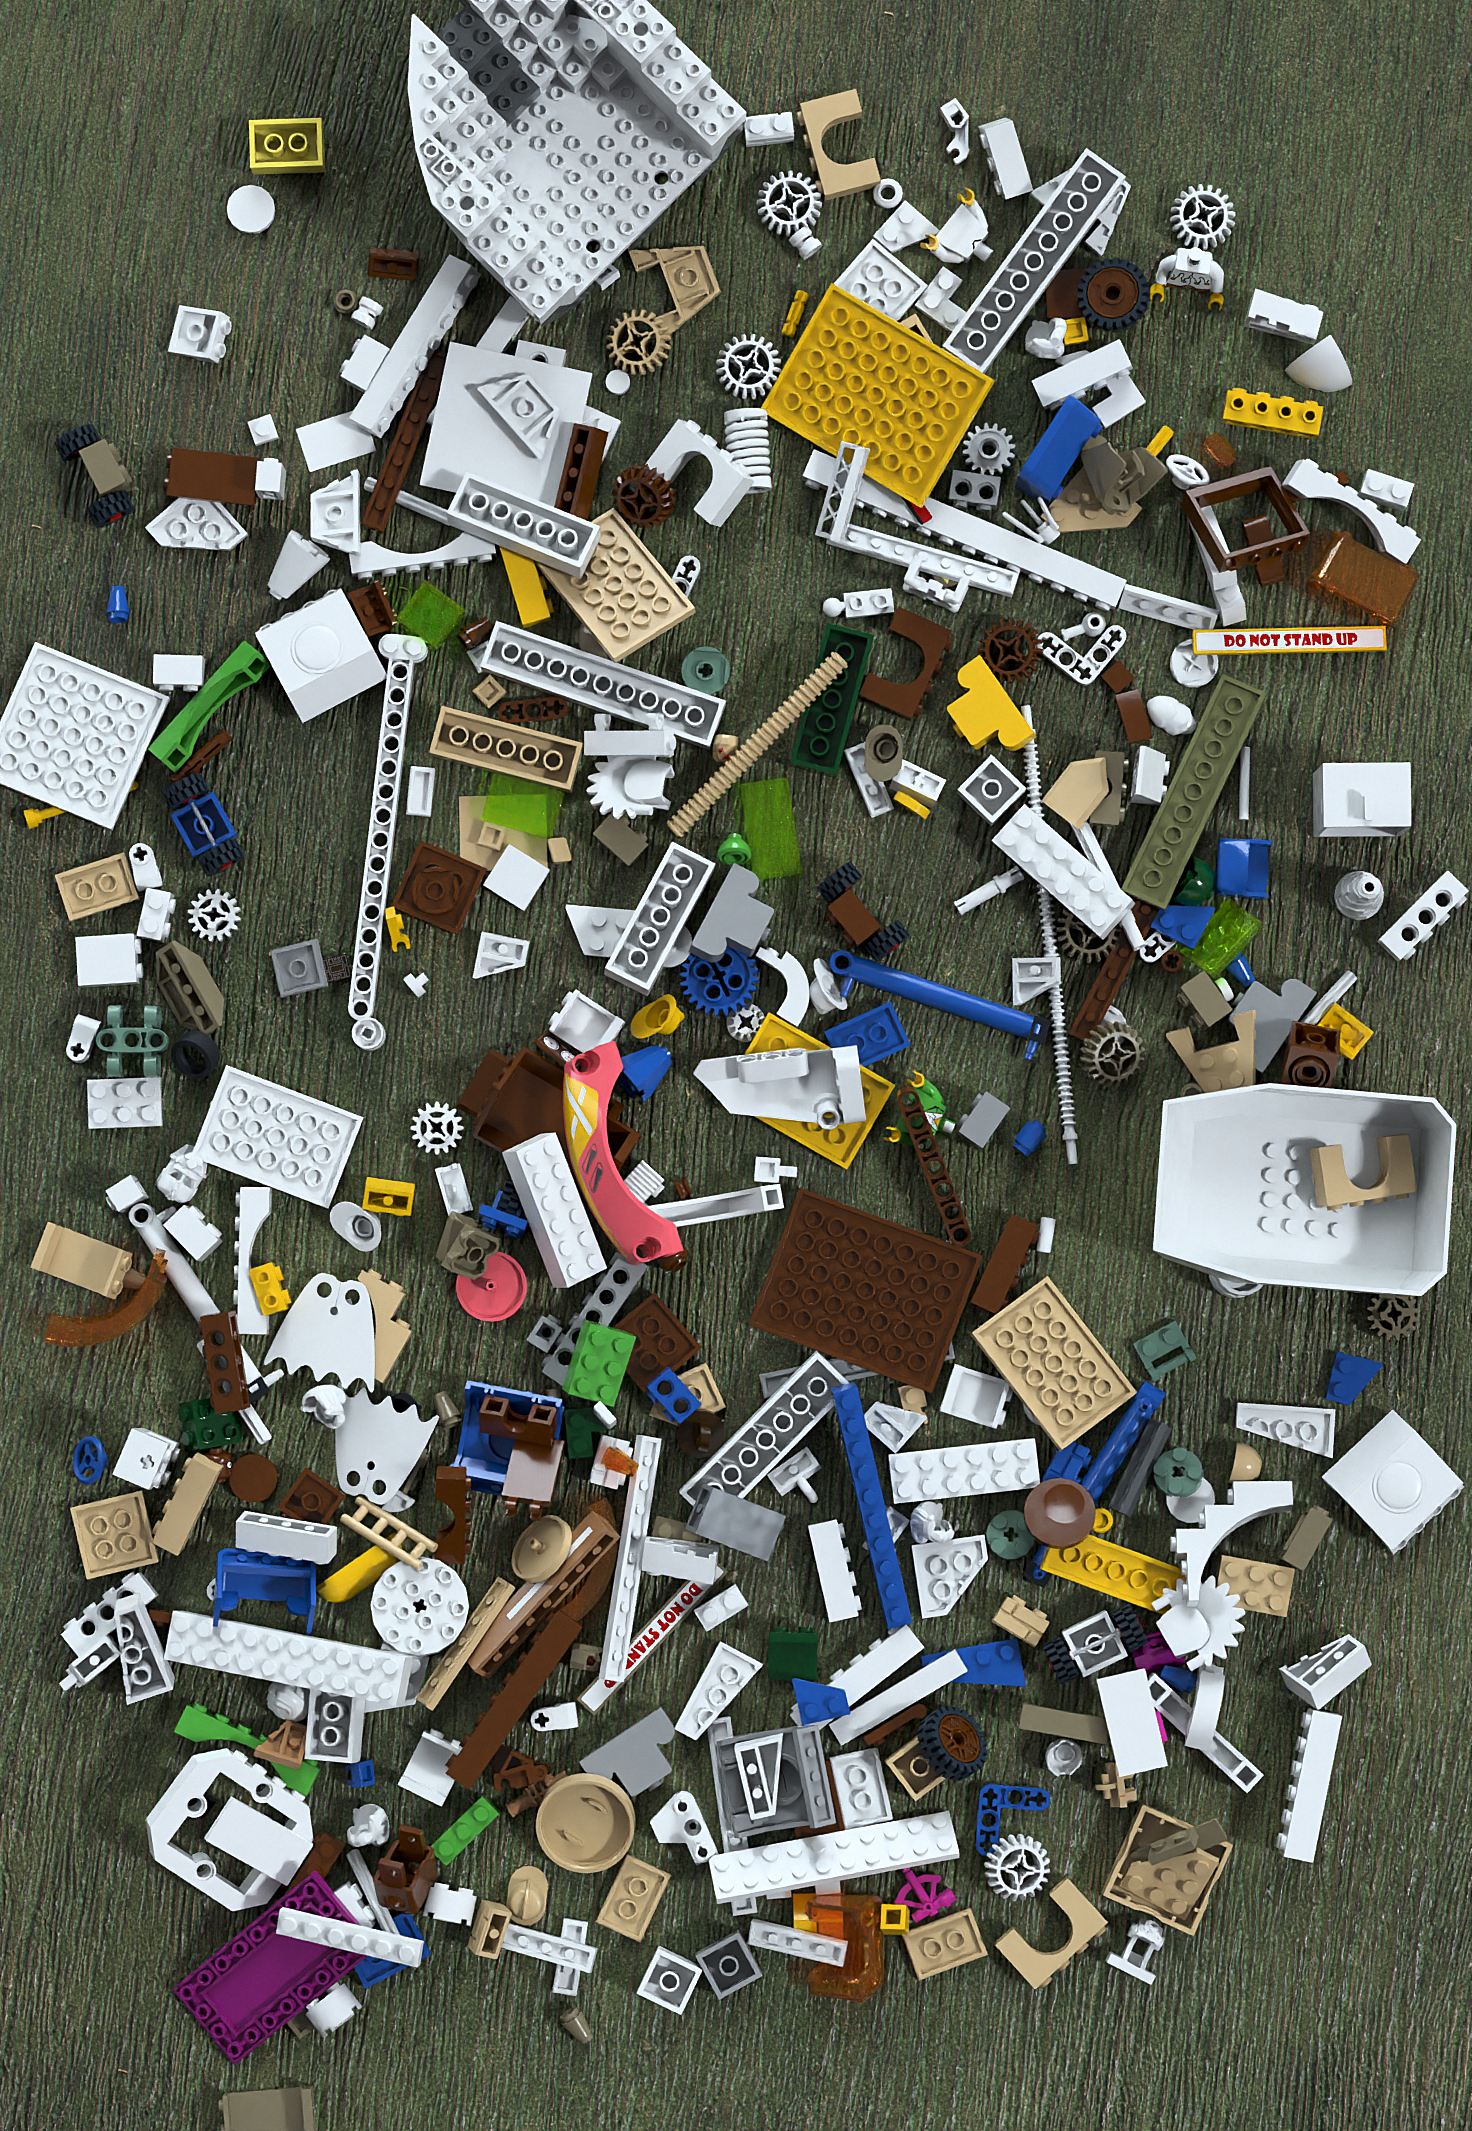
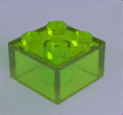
[396,580,466,651]

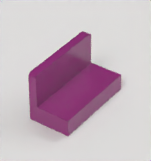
[1131,1631,1185,1675]

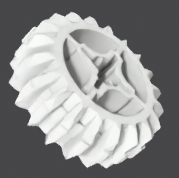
[757,171,822,237]
[1170,184,1235,250]
[716,334,781,399]
[984,1834,1050,1901]

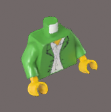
[884,1071,956,1146]

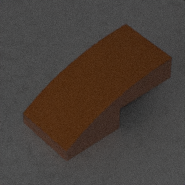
[1115,689,1153,745]

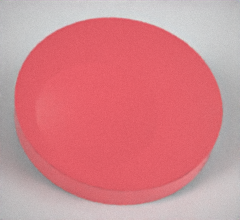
[456,1251,527,1322]

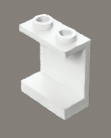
[398,1728,462,1807]

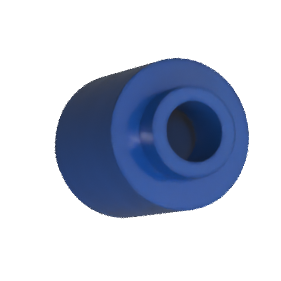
[1012,1120,1047,1157]

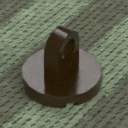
[676,1409,725,1458]

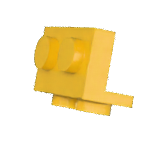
[1317,1002,1374,1060]
[249,1262,292,1316]

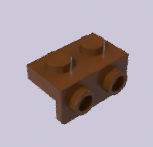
[346,580,397,638]

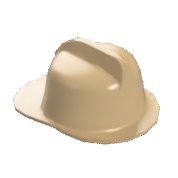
[506,1866,548,1925]

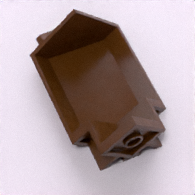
[456,1047,641,1188]

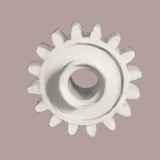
[962,423,1015,476]

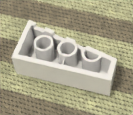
[114,1593,175,1705]

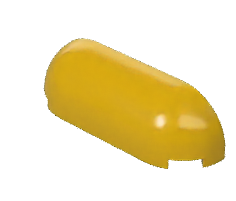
[316,1532,402,1603]

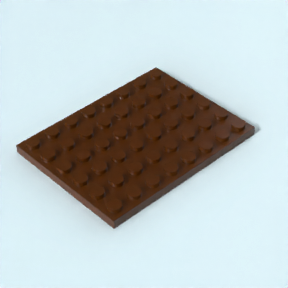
[749,1188,983,1393]

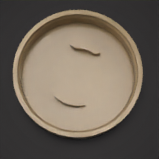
[536,1773,635,1873]

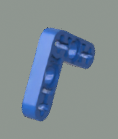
[975,1784,1050,1856]

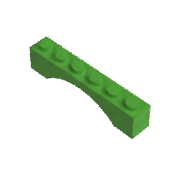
[148,640,271,773]
[174,1702,321,1796]

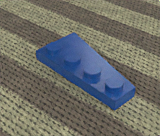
[921,1638,1026,1686]

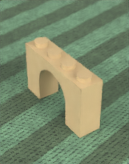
[796,89,881,201]
[1309,1134,1417,1211]
[994,1876,1108,1989]

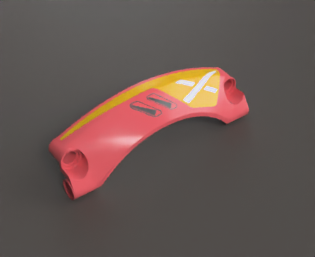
[563,1041,684,1266]

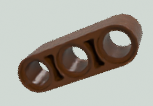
[1241,514,1285,587]

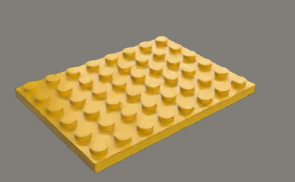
[761,283,995,508]

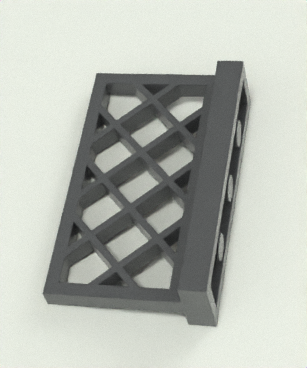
[1108,1418,1172,1517]

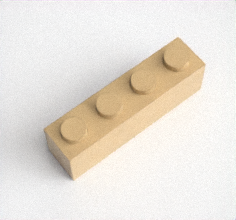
[152,1452,224,1556]

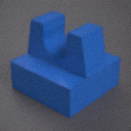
[345,1760,375,1788]

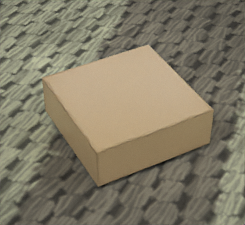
[472,675,507,709]
[477,821,507,852]

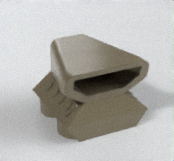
[436,1211,499,1280]

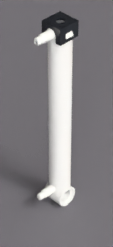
[129,1203,284,1404]

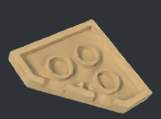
[1040,466,1143,533]
[1120,1847,1219,1920]

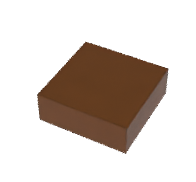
[1100,660,1135,695]

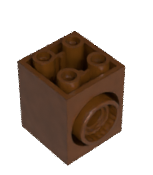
[1279,1021,1340,1089]

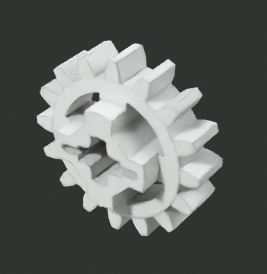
[188,889,241,942]
[411,1102,464,1155]

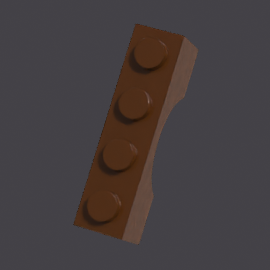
[435,1466,471,1564]

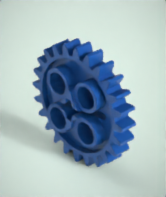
[680,946,759,1018]

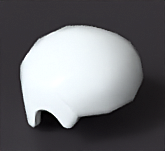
[1045,1738,1083,1776]

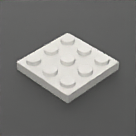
[834,239,928,322]

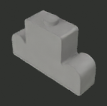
[689,863,774,963]
[1227,979,1317,1074]
[579,1706,675,1796]

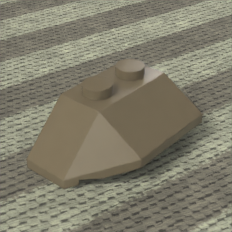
[156,940,224,1035]

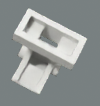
[1106,1918,1165,1984]

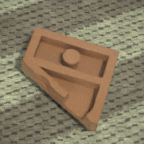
[253,1720,307,1770]

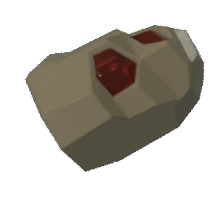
[569,1643,603,1672]

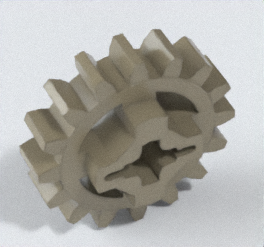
[1366,1294,1420,1341]

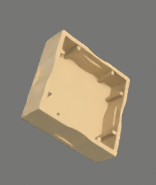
[1101,1803,1233,1936]

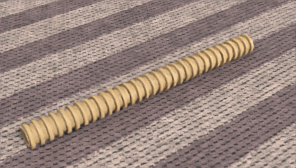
[667,652,848,837]

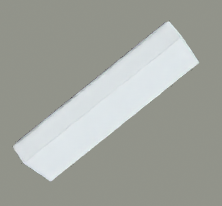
[844,742,894,818]
[552,1918,588,1996]

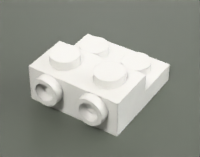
[168,305,232,363]

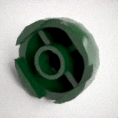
[1171,857,1215,906]

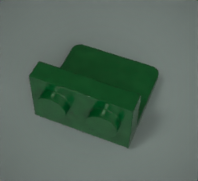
[178,1398,242,1452]
[768,1627,818,1681]

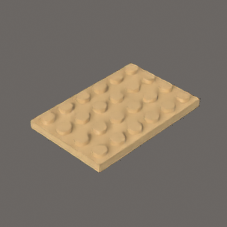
[534,508,696,663]
[970,1276,1137,1451]

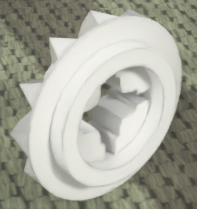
[727,1003,765,1042]

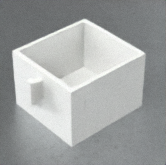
[1313,762,1411,837]

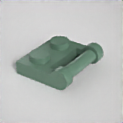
[1132,1320,1197,1382]

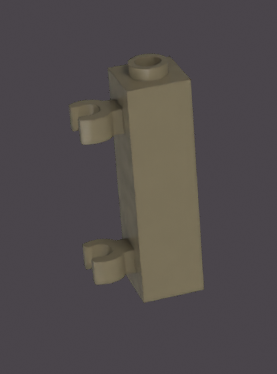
[1018,1703,1110,1744]

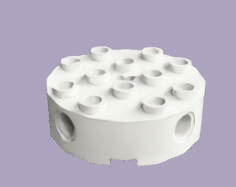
[370,1557,469,1657]

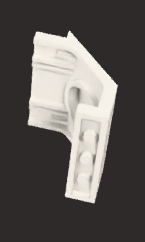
[255,588,387,723]
[1322,1410,1464,1554]

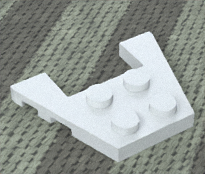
[1030,154,1131,257]

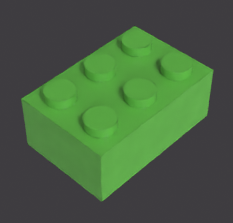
[562,1319,636,1407]

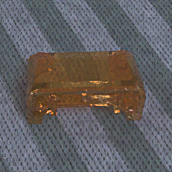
[1305,530,1419,630]
[805,1894,884,2003]

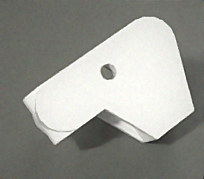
[650,1791,719,1865]

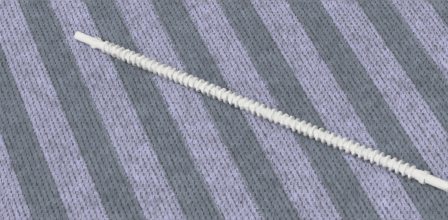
[1021,705,1078,1165]

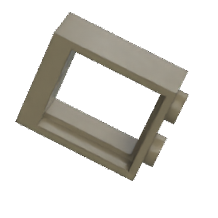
[1277,1505,1333,1571]

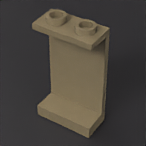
[219,2086,317,2131]

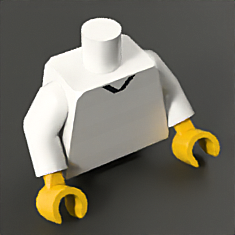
[920,188,993,263]

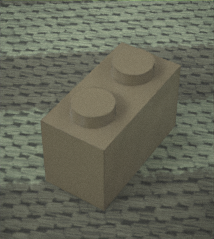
[593,812,649,868]

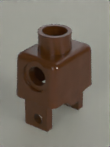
[373,1824,437,1915]

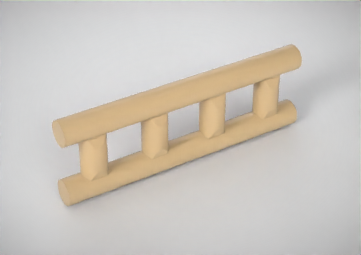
[340,1495,438,1571]

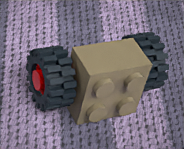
[54,424,135,528]

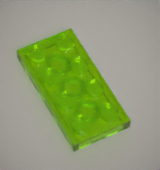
[740,777,802,880]

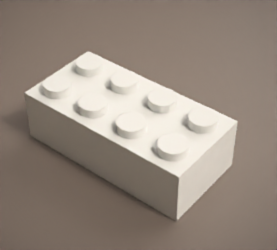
[304,1689,365,1763]

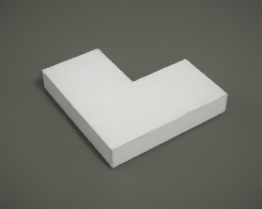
[1092,375,1146,429]

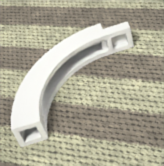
[646,1184,784,1227]

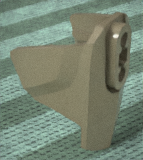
[1080,435,1167,515]

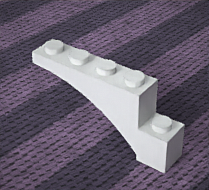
[1189,505,1246,627]

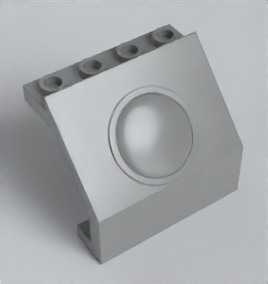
[717,1725,836,1838]

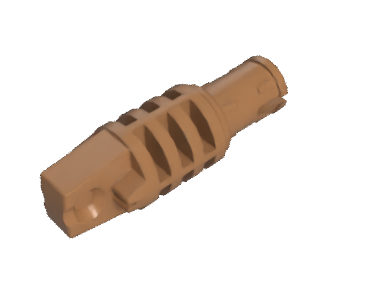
[505,1771,567,1817]

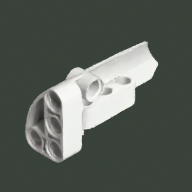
[693,1045,866,1130]

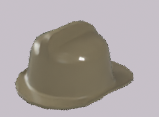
[865,724,903,782]

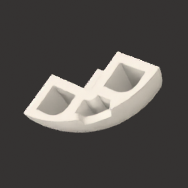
[1285,335,1352,392]

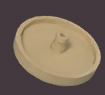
[512,1515,572,1583]

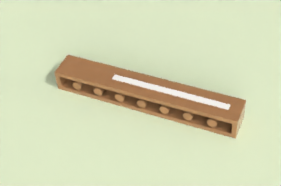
[467,1511,620,1679]

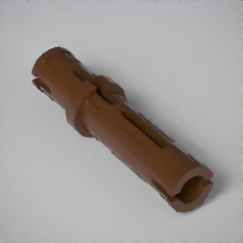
[169,728,234,783]

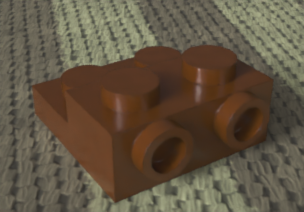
[277,1467,346,1525]

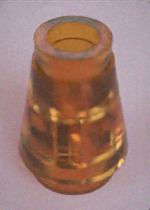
[601,1446,639,1477]

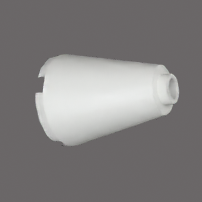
[267,530,330,600]

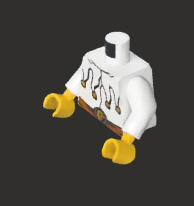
[1150,248,1224,311]

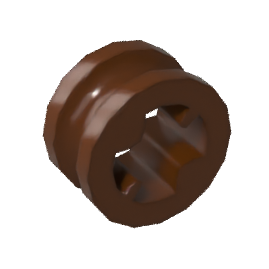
[1160,950,1183,973]
[674,1177,693,1201]

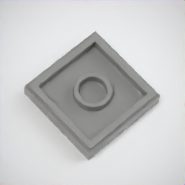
[270,939,329,998]

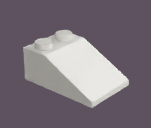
[1130,746,1169,806]

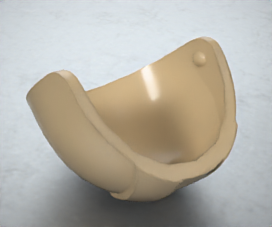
[1228,1442,1262,1484]

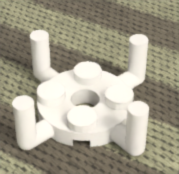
[903,555,970,613]

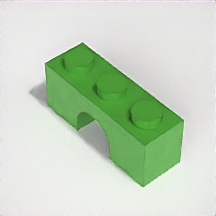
[430,1794,500,1866]

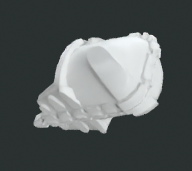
[157,1144,207,1203]

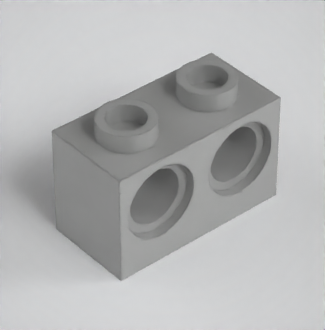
[948,470,1001,512]

